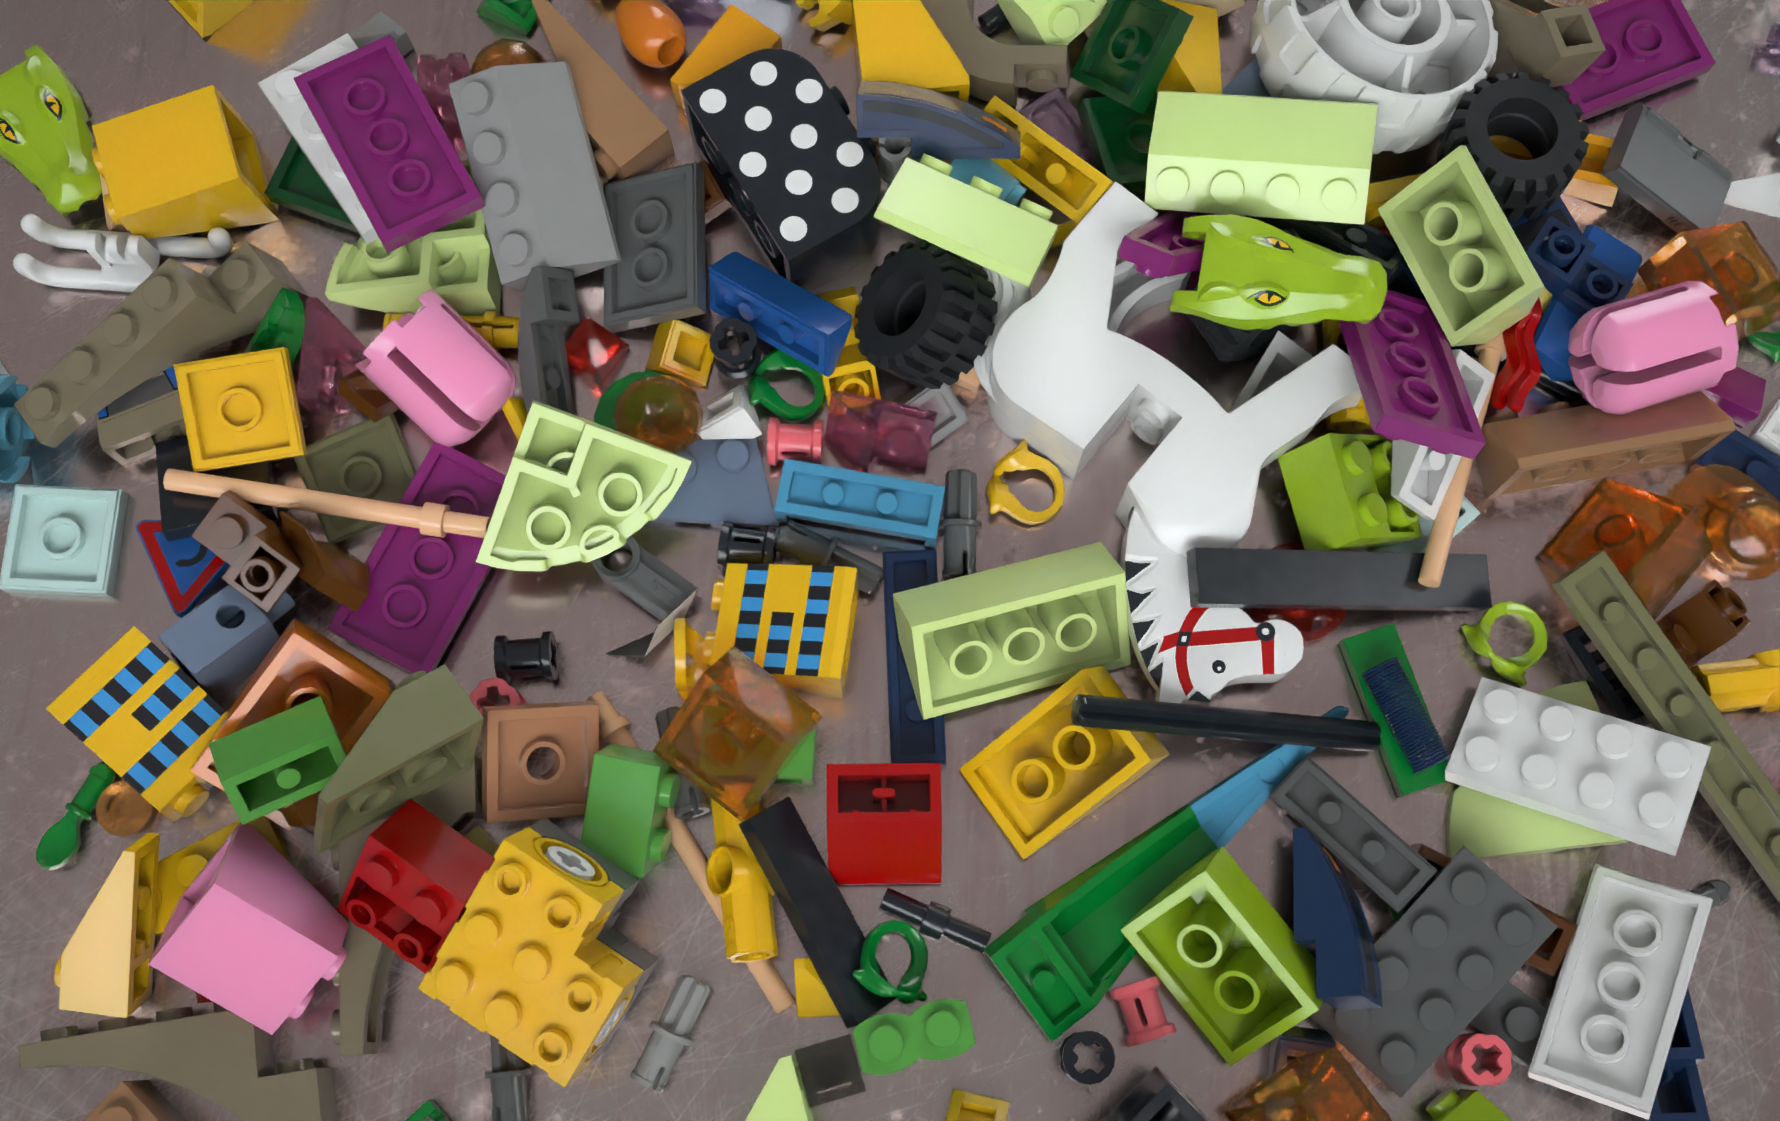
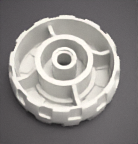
[1250,0,1498,154]

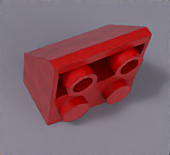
[826,763,942,885]
[337,799,495,974]

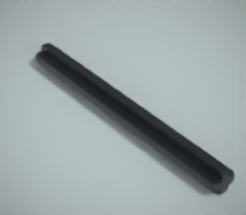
[1071,694,1381,752]

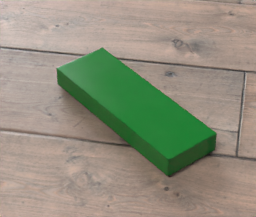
[1339,623,1448,798]

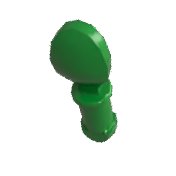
[36,761,116,870]

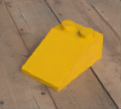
[959,666,1169,859]

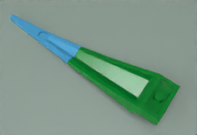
[983,706,1349,1042]

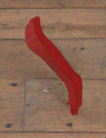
[1490,298,1542,413]

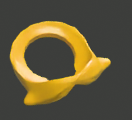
[986,440,1065,525]
[674,618,709,701]

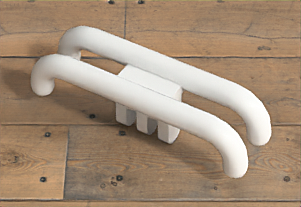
[13,214,232,293]

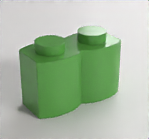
[852,999,976,1075]

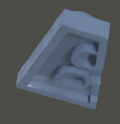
[647,438,780,532]

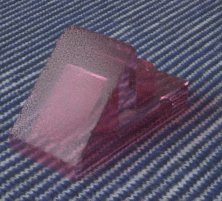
[297,297,367,416]
[824,390,937,473]

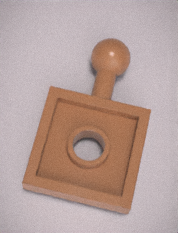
[482,701,599,826]

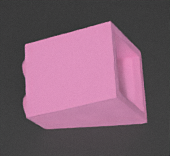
[148,822,349,1035]

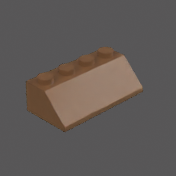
[1475,391,1736,500]

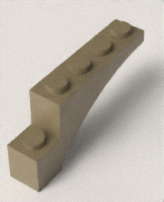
[1487,0,1606,87]
[14,241,309,448]
[331,756,482,1056]
[18,1002,338,1121]

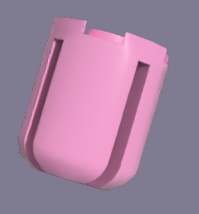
[1568,281,1739,415]
[355,289,517,447]

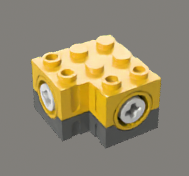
[418,818,659,1088]

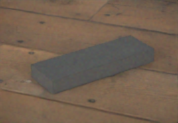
[1269,755,1438,914]

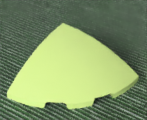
[325,159,501,316]
[476,400,692,571]
[1446,681,1628,859]

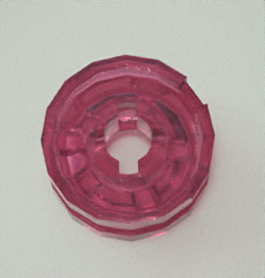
[417,52,471,127]

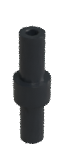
[879,888,992,954]

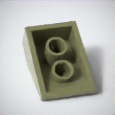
[313,664,484,853]

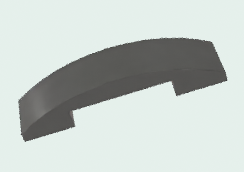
[518,265,580,415]

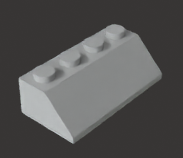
[449,61,622,292]

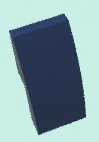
[1525,216,1634,318]

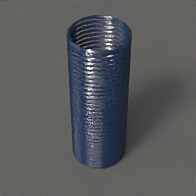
[1361,657,1451,774]

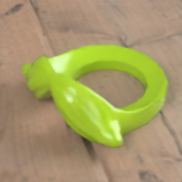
[1461,601,1548,686]

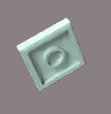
[0,484,129,598]

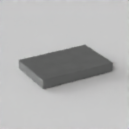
[604,162,706,333]

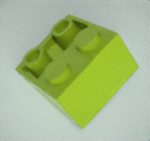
[1277,433,1423,552]

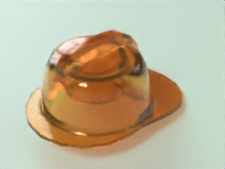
[1671,464,1780,580]

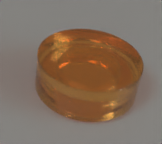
[96,780,158,838]

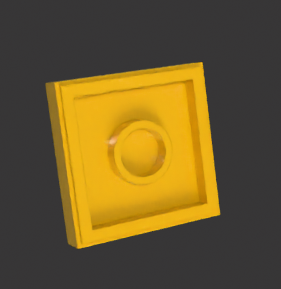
[174,347,308,472]

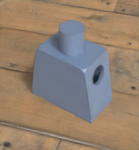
[157,585,296,704]

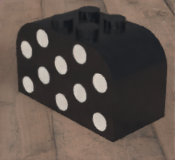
[681,48,881,292]

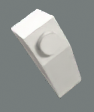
[1391,349,1495,521]

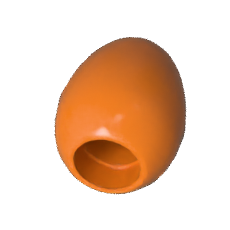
[615,0,687,68]

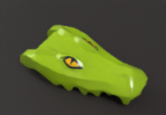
[0,44,102,217]
[1169,214,1387,330]

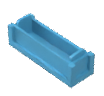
[774,459,945,548]

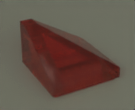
[565,316,629,387]

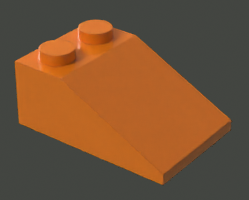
[190,618,391,831]

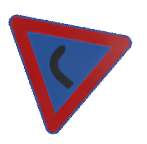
[136,520,229,618]

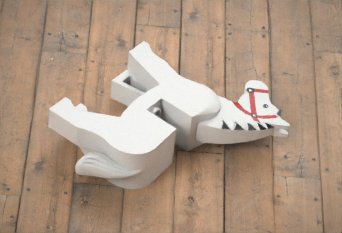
[973,182,1363,706]

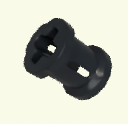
[709,318,761,381]
[717,521,778,570]
[494,631,558,684]
[1059,1030,1115,1085]

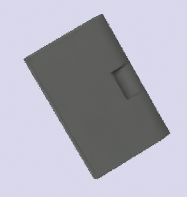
[1601,102,1732,244]

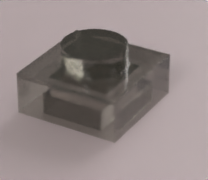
[794,1034,866,1108]

